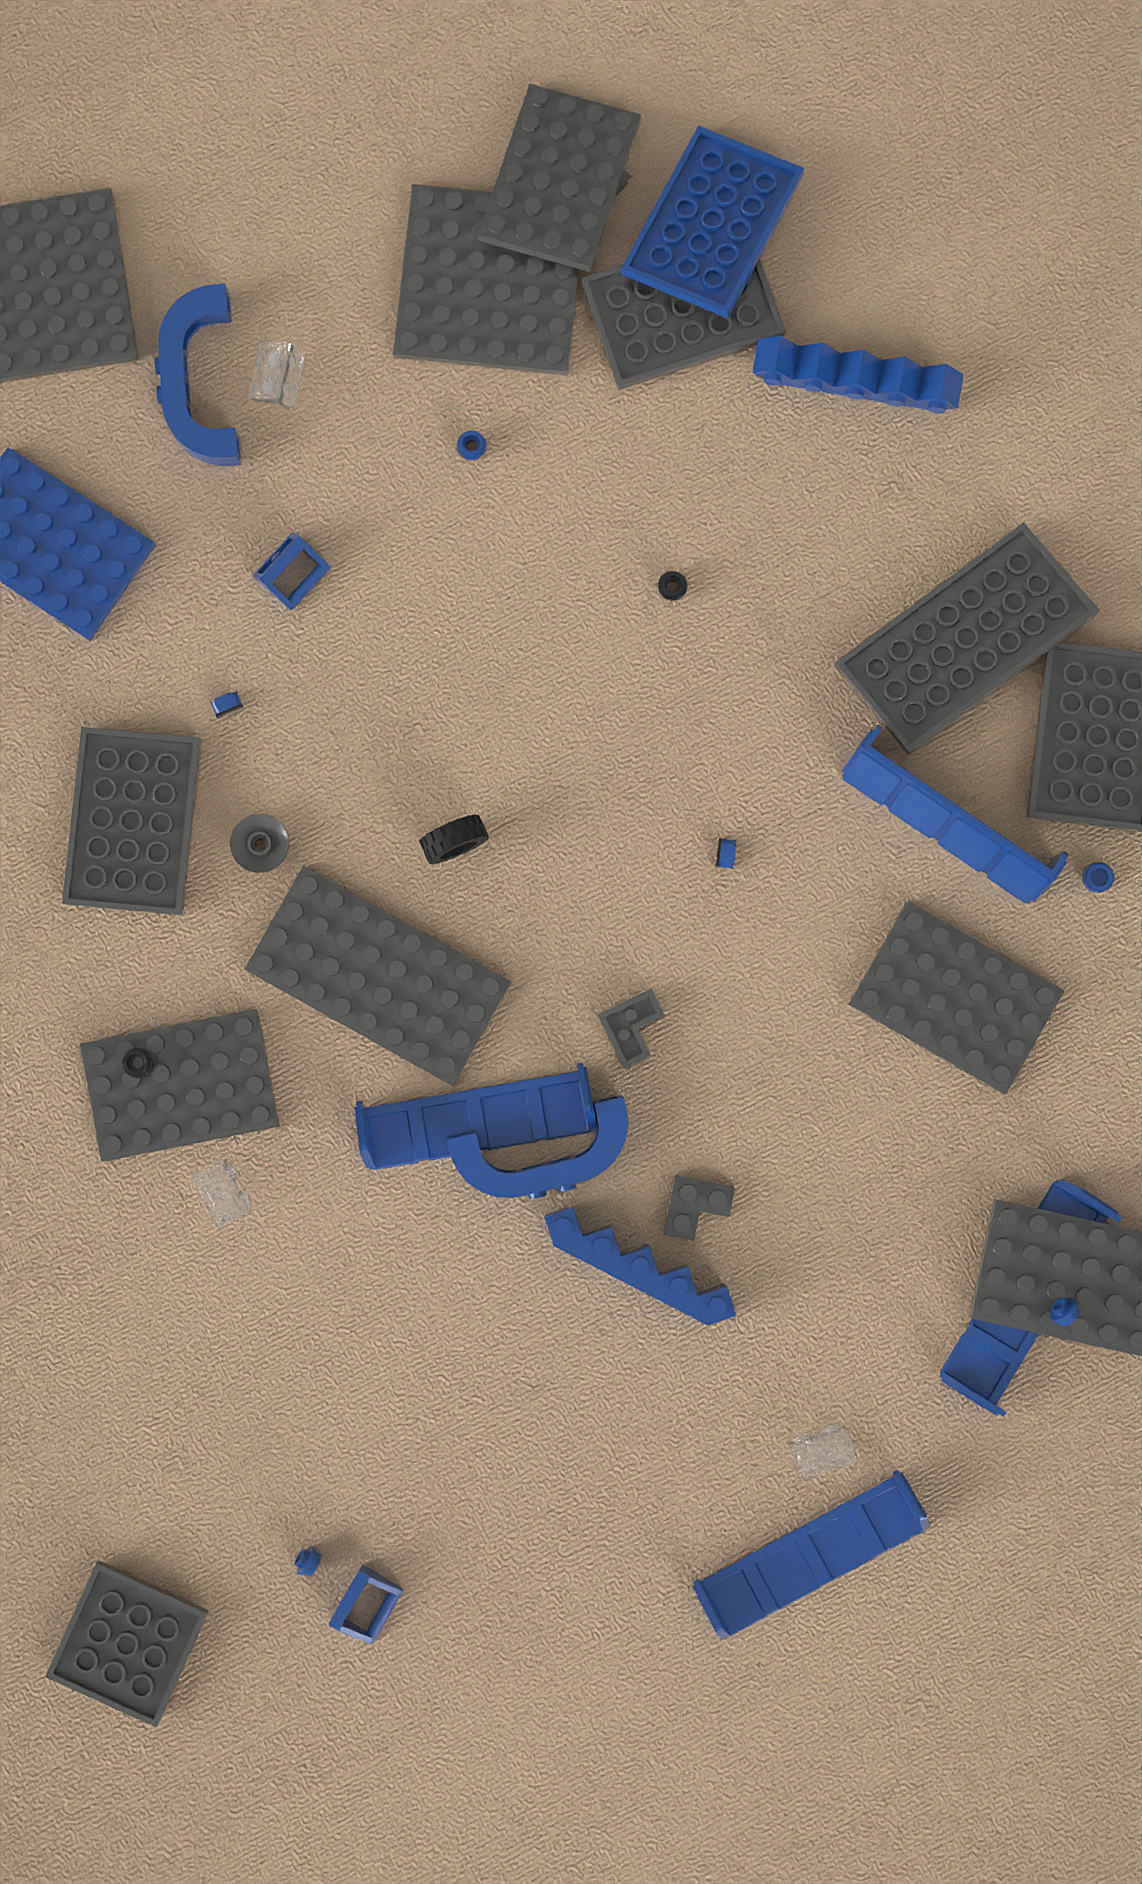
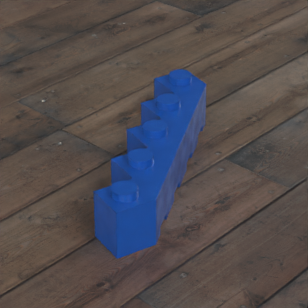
[753,335,964,414]
[544,1206,736,1325]

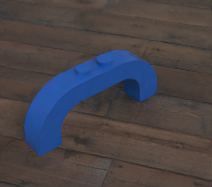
[154,284,241,466]
[446,1095,628,1199]

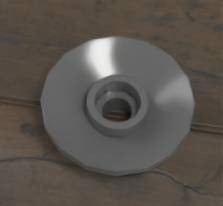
[230,814,289,873]

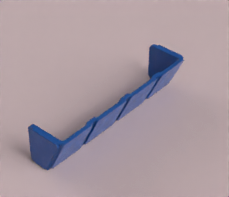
[842,725,1069,903]
[354,1062,597,1170]
[940,1179,1122,1417]
[692,1470,930,1639]

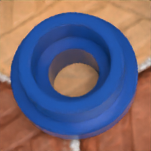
[457,431,486,461]
[1050,1297,1080,1326]
[295,1546,321,1577]

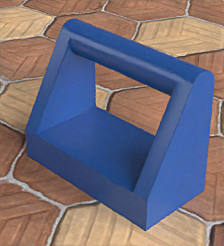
[252,533,331,611]
[328,1564,404,1644]

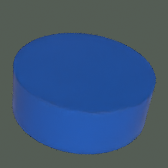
[1082,862,1114,893]

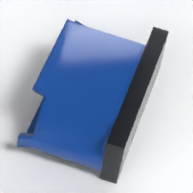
[210,690,244,718]
[716,838,737,869]

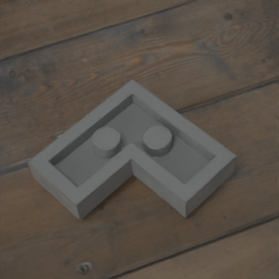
[598,989,665,1069]
[664,1175,735,1241]

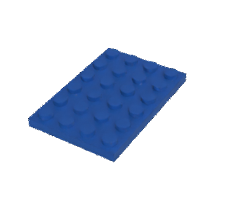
[621,125,804,319]
[0,447,156,641]

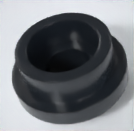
[658,571,687,601]
[122,1048,153,1078]

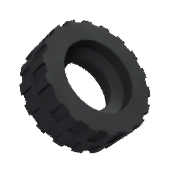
[419,814,489,864]

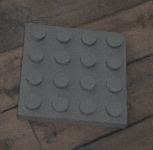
[45,1561,209,1728]

